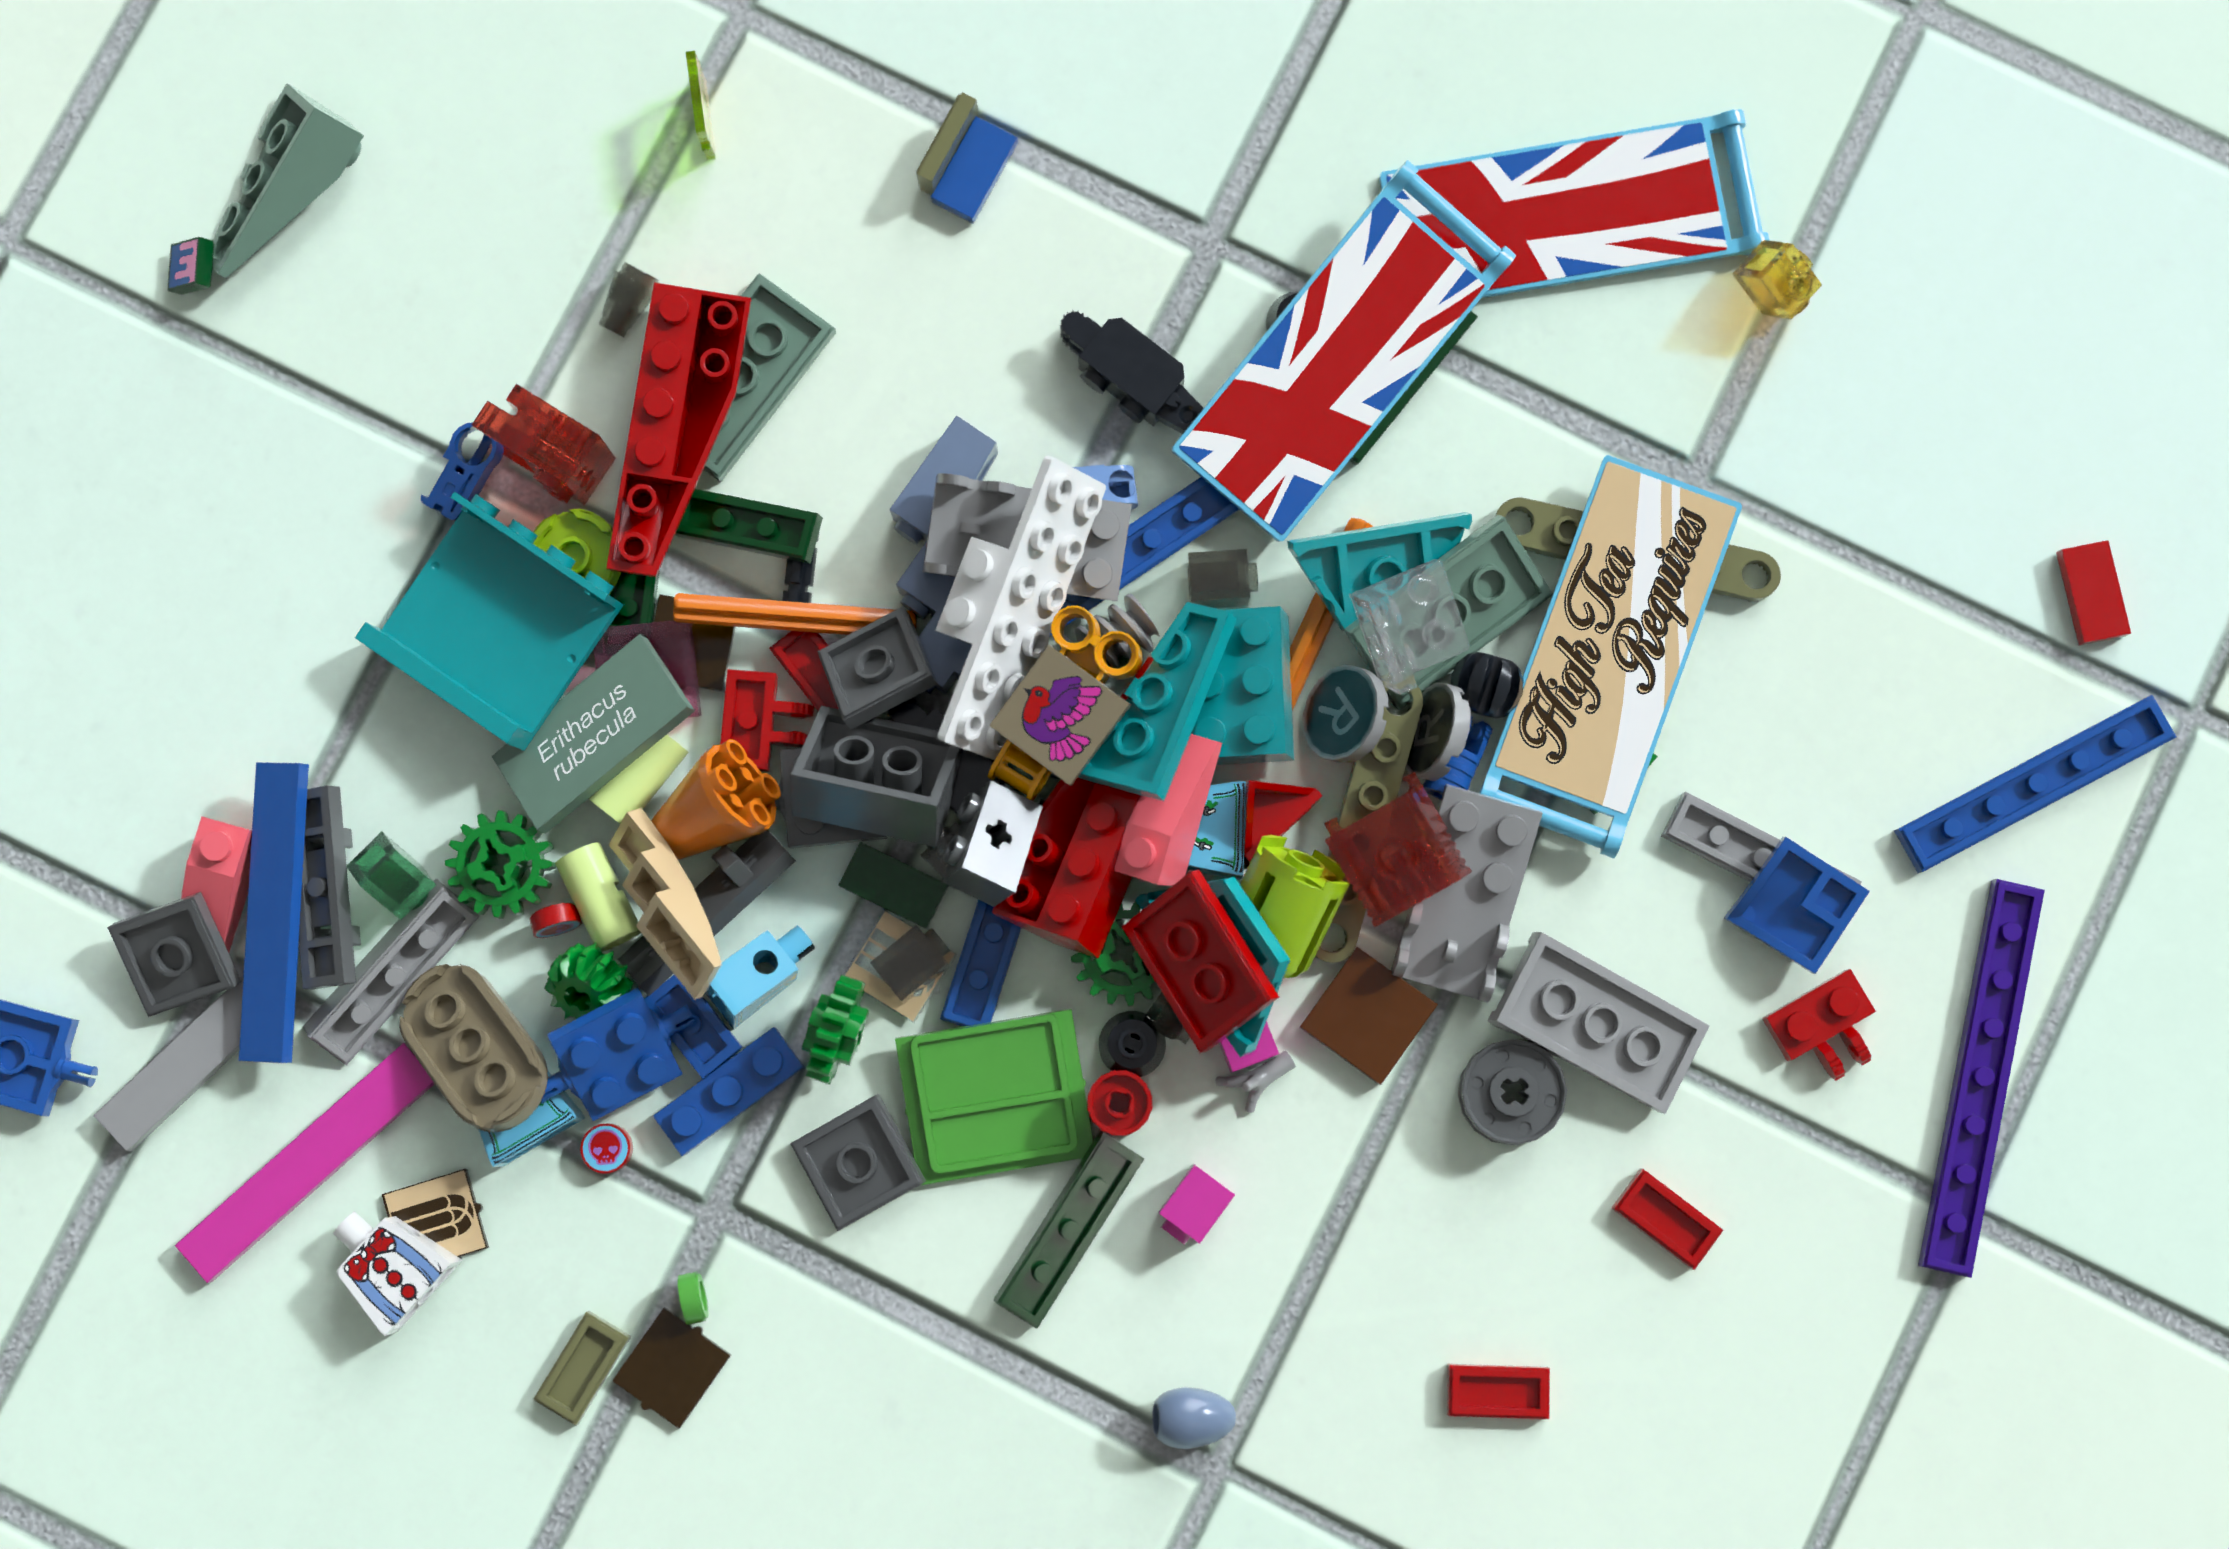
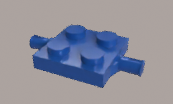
[541,987,696,1121]
[0,999,98,1116]

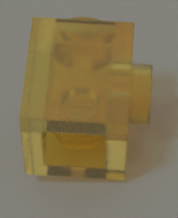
[1733,239,1822,320]

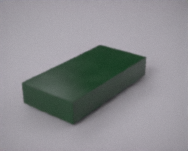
[838,842,949,929]

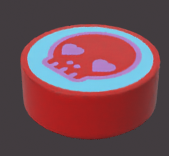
[529,903,582,938]
[580,1123,633,1174]

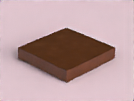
[1299,947,1438,1085]

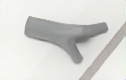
[1215,1051,1296,1113]

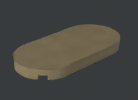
[399,964,548,1132]

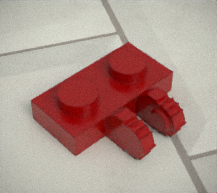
[720,669,814,772]
[1762,969,1876,1081]

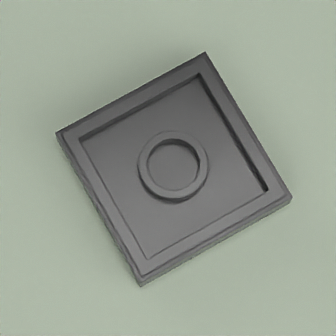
[817,606,938,730]
[107,892,241,1017]
[790,1094,927,1231]

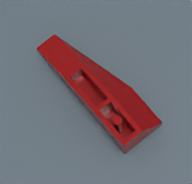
[606,282,752,578]
[992,657,1154,959]

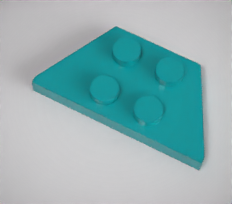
[1287,512,1472,631]
[1135,877,1290,1057]

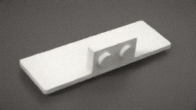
[936,456,1106,760]

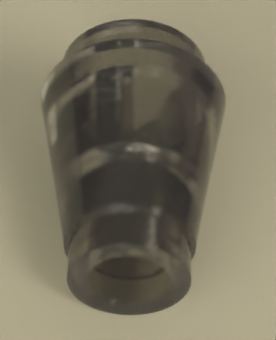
[598,262,659,337]

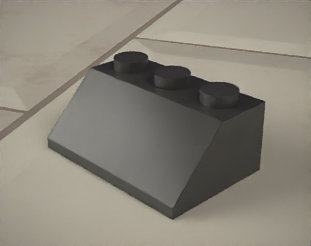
[791,706,963,847]

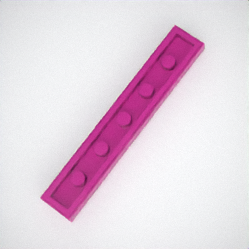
[175,1043,435,1283]

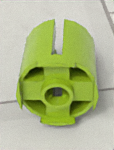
[1240,835,1351,978]

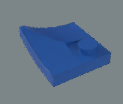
[1724,836,1870,974]

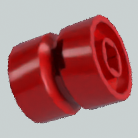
[1088,1070,1152,1135]

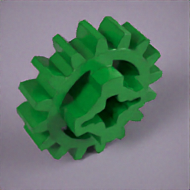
[445,810,556,919]
[1071,900,1157,1007]
[802,975,869,1085]

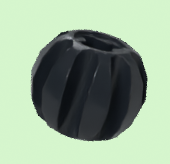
[1450,652,1524,719]

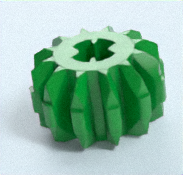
[544,942,634,1020]

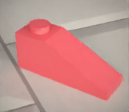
[1114,734,1222,886]
[181,817,252,953]

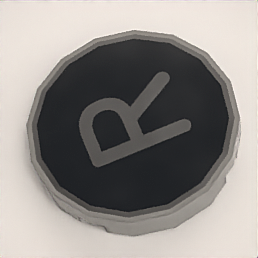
[1303,665,1388,763]
[1406,682,1471,781]

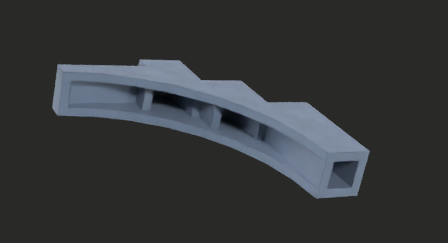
[889,415,998,695]

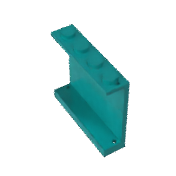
[355,491,623,751]

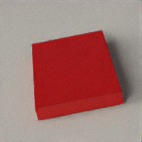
[1122,870,1279,1053]

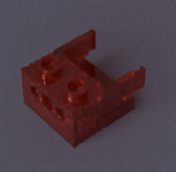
[471,384,616,506]
[1324,772,1472,927]

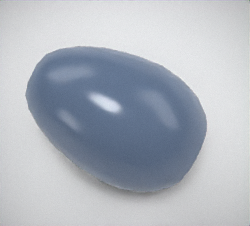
[1152,1387,1236,1449]

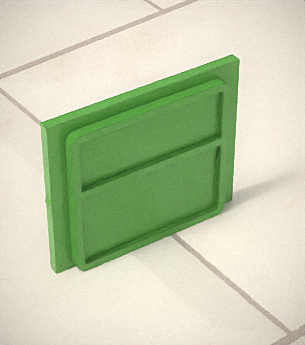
[895,1009,1093,1185]

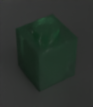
[346,831,436,920]

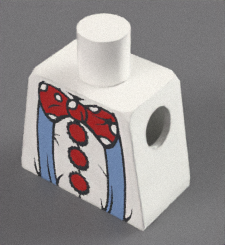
[333,1212,463,1336]

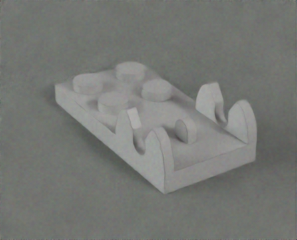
[922,473,1132,601]
[1391,784,1543,1003]
[1488,932,1709,1114]

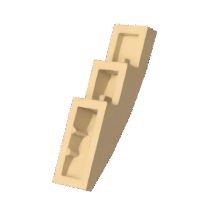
[609,808,722,1000]

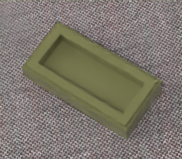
[916,92,979,196]
[533,1311,632,1426]

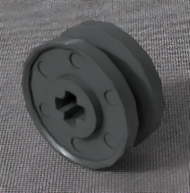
[1458,1039,1567,1145]

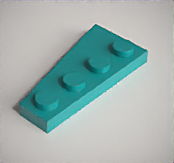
[1078,602,1237,801]

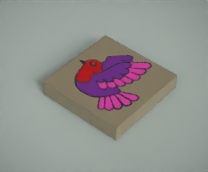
[989,645,1131,786]

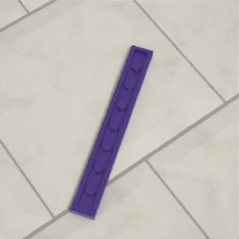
[1918,879,2045,1278]

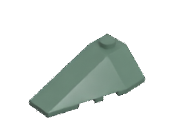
[212,83,364,278]

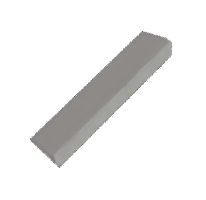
[304,879,479,1065]

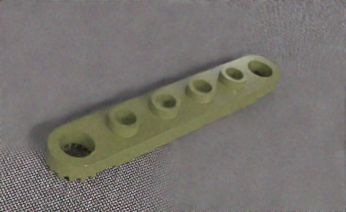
[1495,497,1781,602]
[1315,676,1423,963]

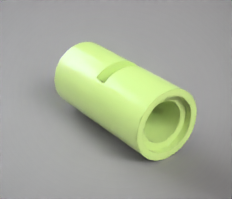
[589,735,689,823]
[555,842,641,952]

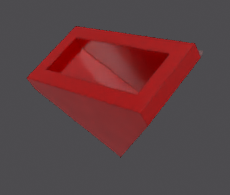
[1244,780,1323,867]

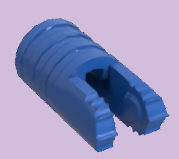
[1421,716,1493,800]

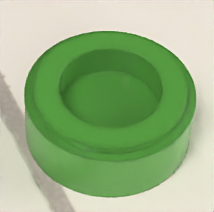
[678,1272,709,1325]

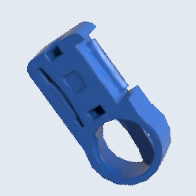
[421,422,504,521]

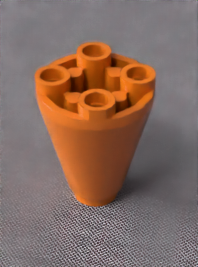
[651,739,781,860]

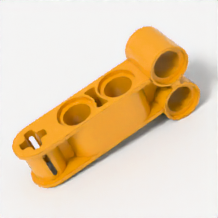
[988,606,1143,801]

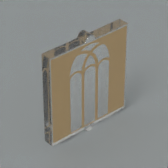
[843,909,957,1024]

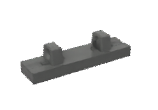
[299,785,361,989]
[617,830,796,996]

